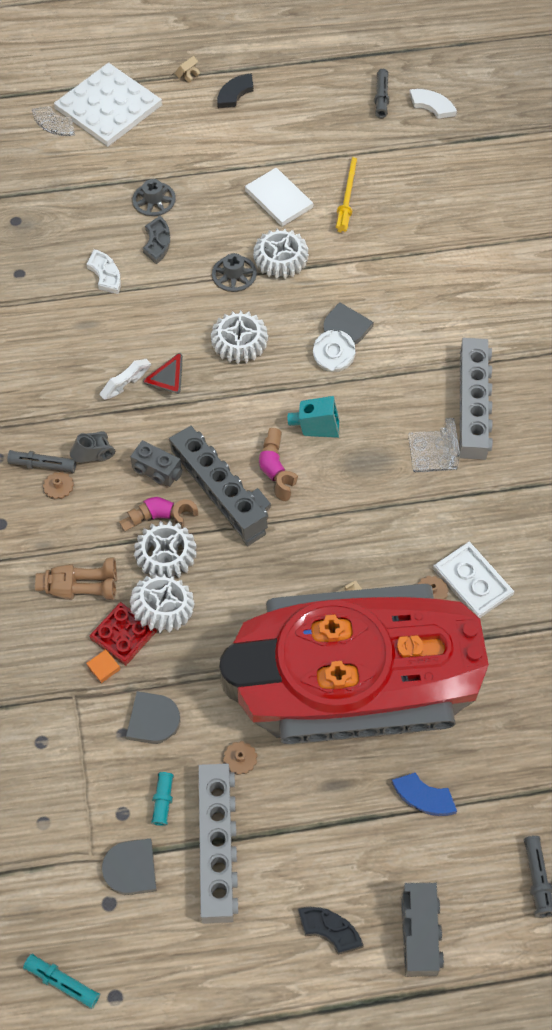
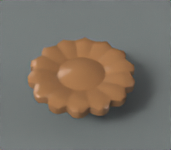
[43,472,74,499]
[417,576,449,600]
[223,741,257,775]

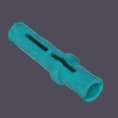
[23,953,101,1009]

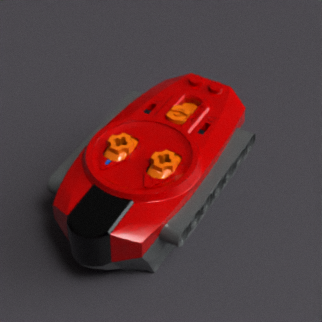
[219,584,489,744]

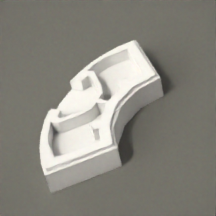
[409,89,457,119]
[87,249,121,294]
[99,359,151,399]

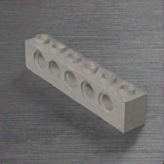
[459,338,493,460]
[199,764,238,924]

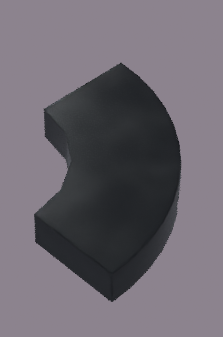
[217,73,254,108]
[298,907,364,955]

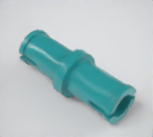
[151,772,174,826]

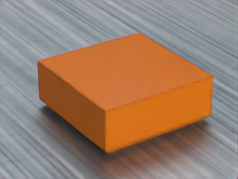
[86,649,121,683]

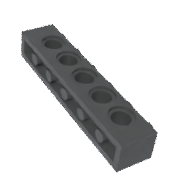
[169,425,268,541]

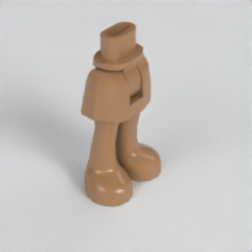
[35,557,117,600]

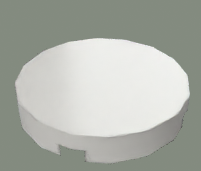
[313,330,356,372]

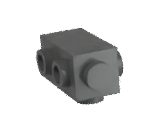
[130,440,182,487]

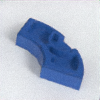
[392,772,457,816]

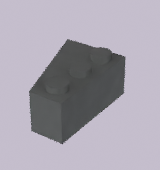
[401,883,444,977]

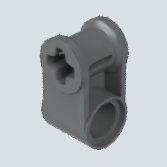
[70,431,116,463]

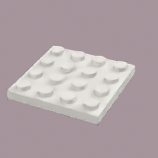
[54,63,162,147]

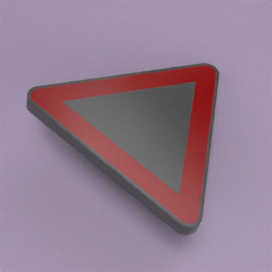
[143,353,183,394]

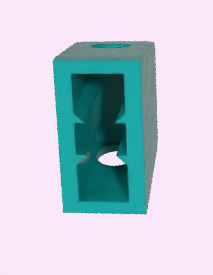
[287,396,340,438]

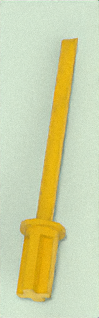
[335,156,357,233]

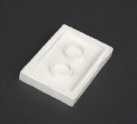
[245,168,313,226]
[433,541,514,618]

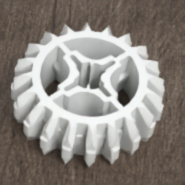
[254,228,308,279]
[211,310,268,364]
[134,521,197,578]
[130,574,194,633]

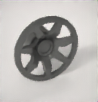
[133,179,176,216]
[212,253,257,292]

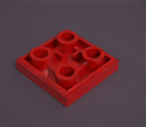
[89,602,157,666]

